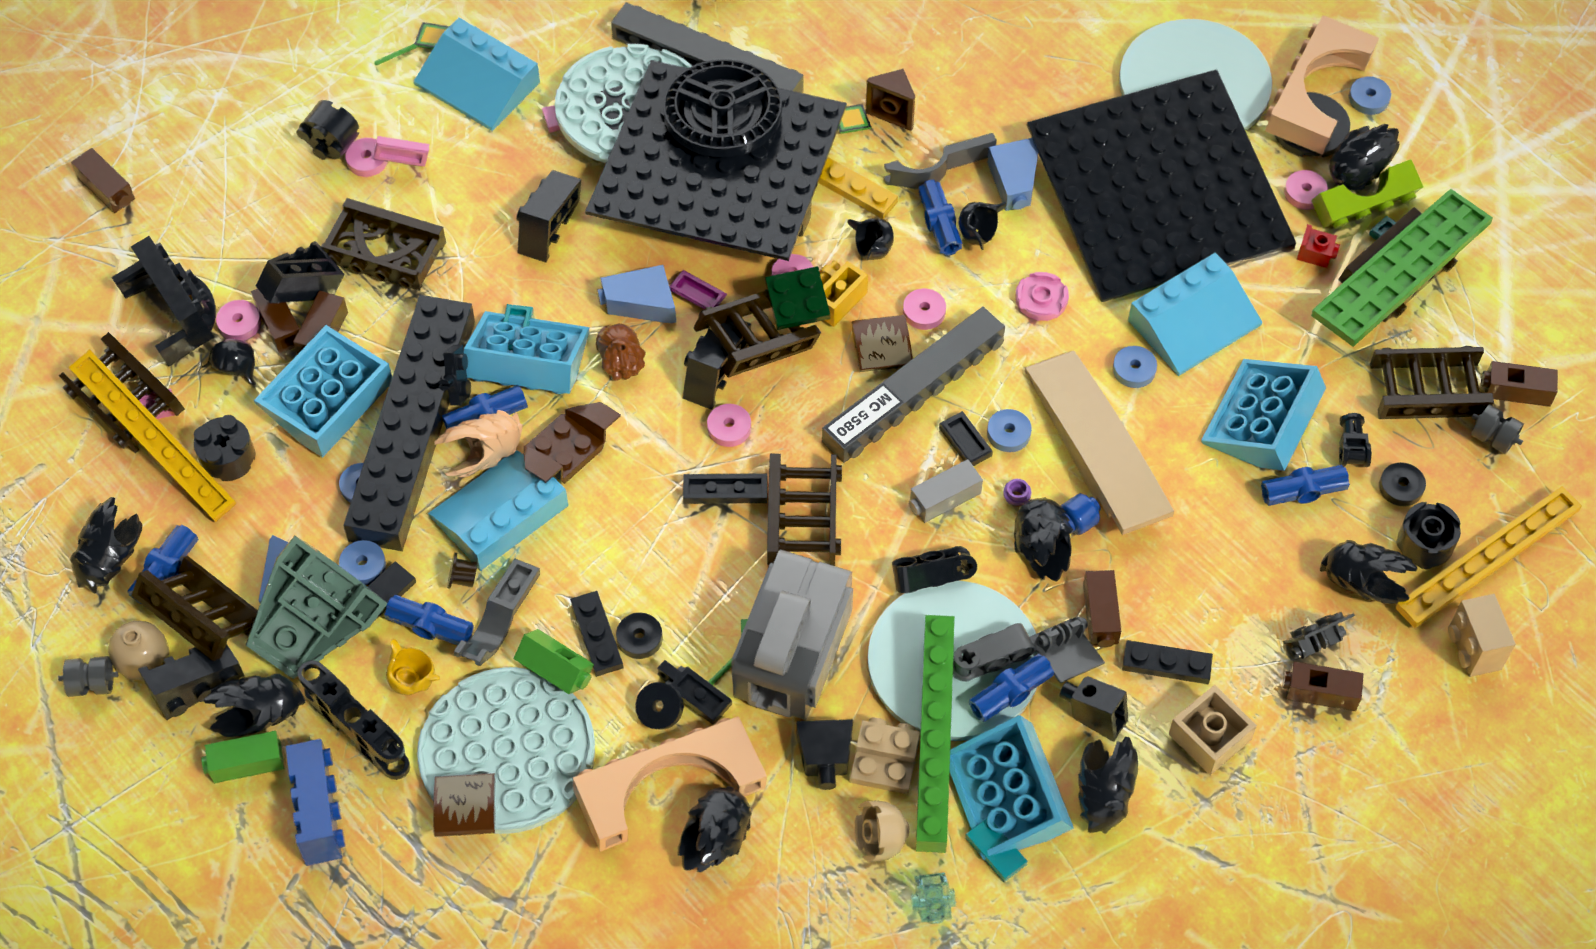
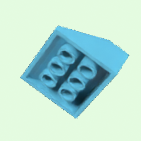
[414,17,540,131]
[1128,253,1262,376]
[464,311,589,394]
[254,325,392,458]
[1201,359,1326,471]
[428,450,568,571]
[950,715,1074,860]

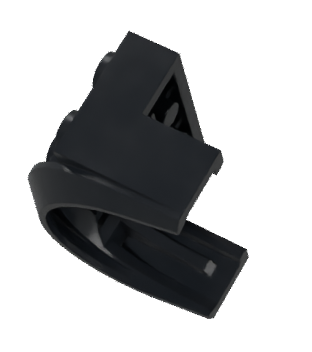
[112,236,216,367]

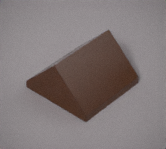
[866,69,916,131]

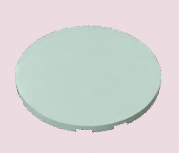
[1119,19,1272,130]
[555,44,692,163]
[868,581,1038,741]
[417,667,595,834]

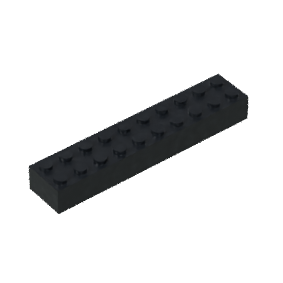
[343,295,475,552]

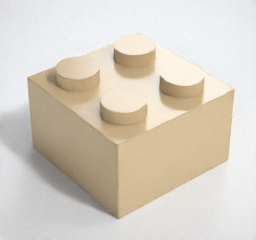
[1448,594,1516,677]
[1168,685,1257,775]

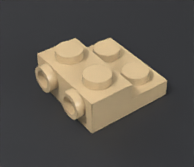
[850,717,920,795]

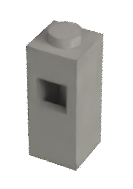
[909,459,983,523]

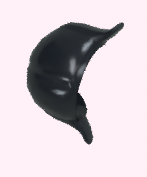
[958,202,1007,250]
[847,218,894,260]
[202,339,256,385]

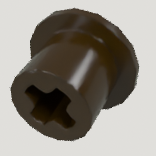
[447,552,477,589]

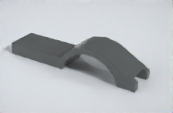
[883,132,997,189]
[454,558,540,666]

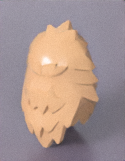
[434,410,523,477]

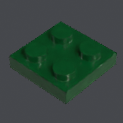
[765,266,830,330]

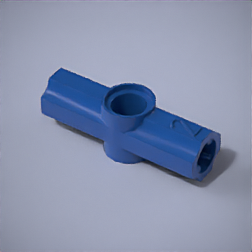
[918,179,962,256]
[442,385,528,429]
[1261,465,1350,506]
[127,524,199,604]
[384,595,474,646]
[969,654,1054,722]

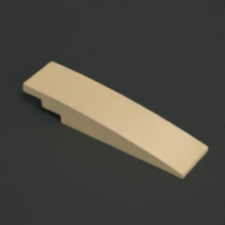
[1025,350,1174,535]

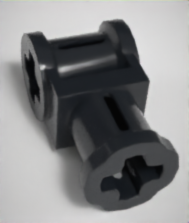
[1339,413,1372,467]

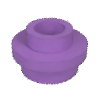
[1003,479,1031,506]

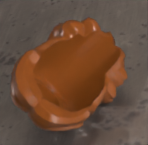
[596,323,646,381]

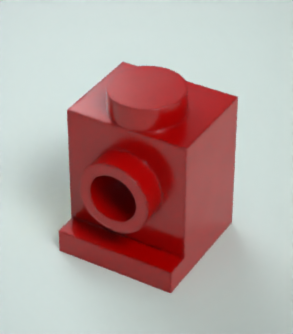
[1297,224,1340,268]

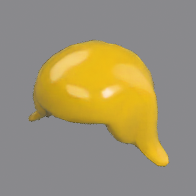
[386,639,440,695]

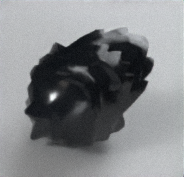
[1329,124,1400,191]
[70,497,142,594]
[1014,497,1074,582]
[1320,540,1417,604]
[204,674,306,737]
[1078,736,1138,834]
[678,786,752,872]

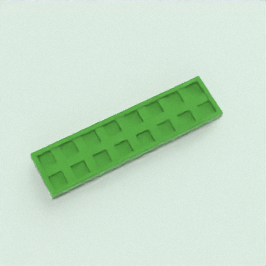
[1311,188,1493,347]

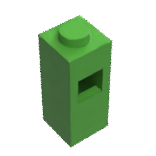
[513,629,594,694]
[201,731,285,784]

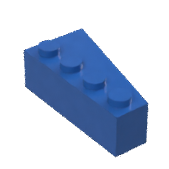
[286,739,346,866]

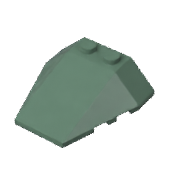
[246,535,388,679]

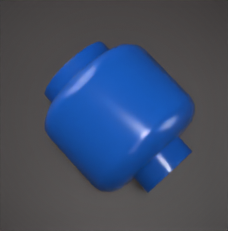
[1061,493,1101,535]

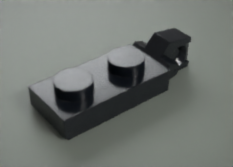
[657,660,732,725]

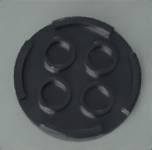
[1274,92,1350,158]

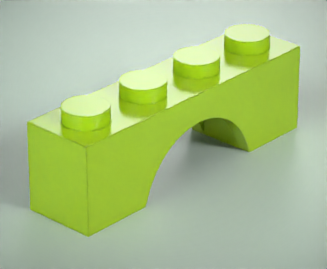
[1311,159,1424,229]

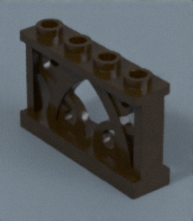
[321,198,446,291]

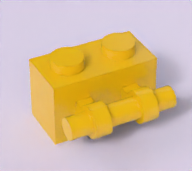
[819,260,868,327]

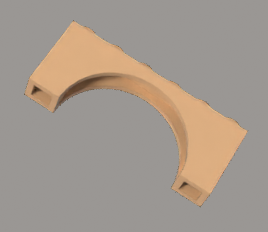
[1265,15,1379,155]
[573,716,767,851]

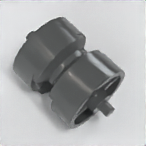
[1471,404,1524,454]
[58,656,119,697]

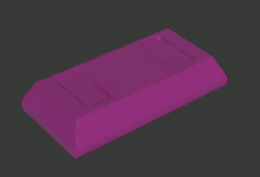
[669,270,727,309]

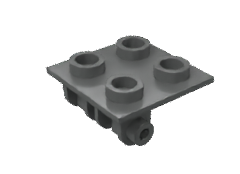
[1283,612,1355,659]
[1030,617,1105,684]

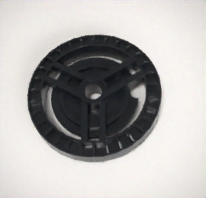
[663,59,782,157]

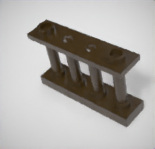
[1338,207,1458,322]
[693,289,821,378]
[59,332,185,454]
[1370,345,1494,419]
[767,453,842,566]
[131,555,258,661]

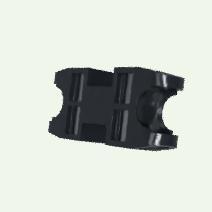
[298,660,410,780]

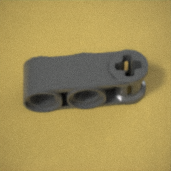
[953,623,1036,682]

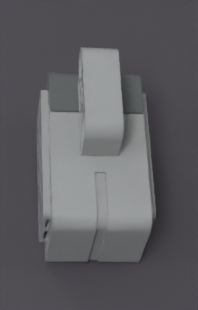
[731,549,853,720]

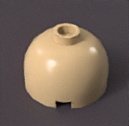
[108,621,169,680]
[855,800,909,862]

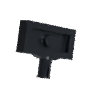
[438,345,471,406]

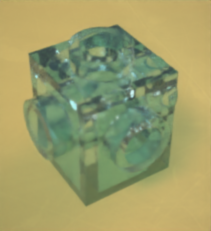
[911,872,956,924]

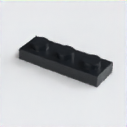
[683,473,767,504]
[570,591,624,677]
[1122,640,1213,685]

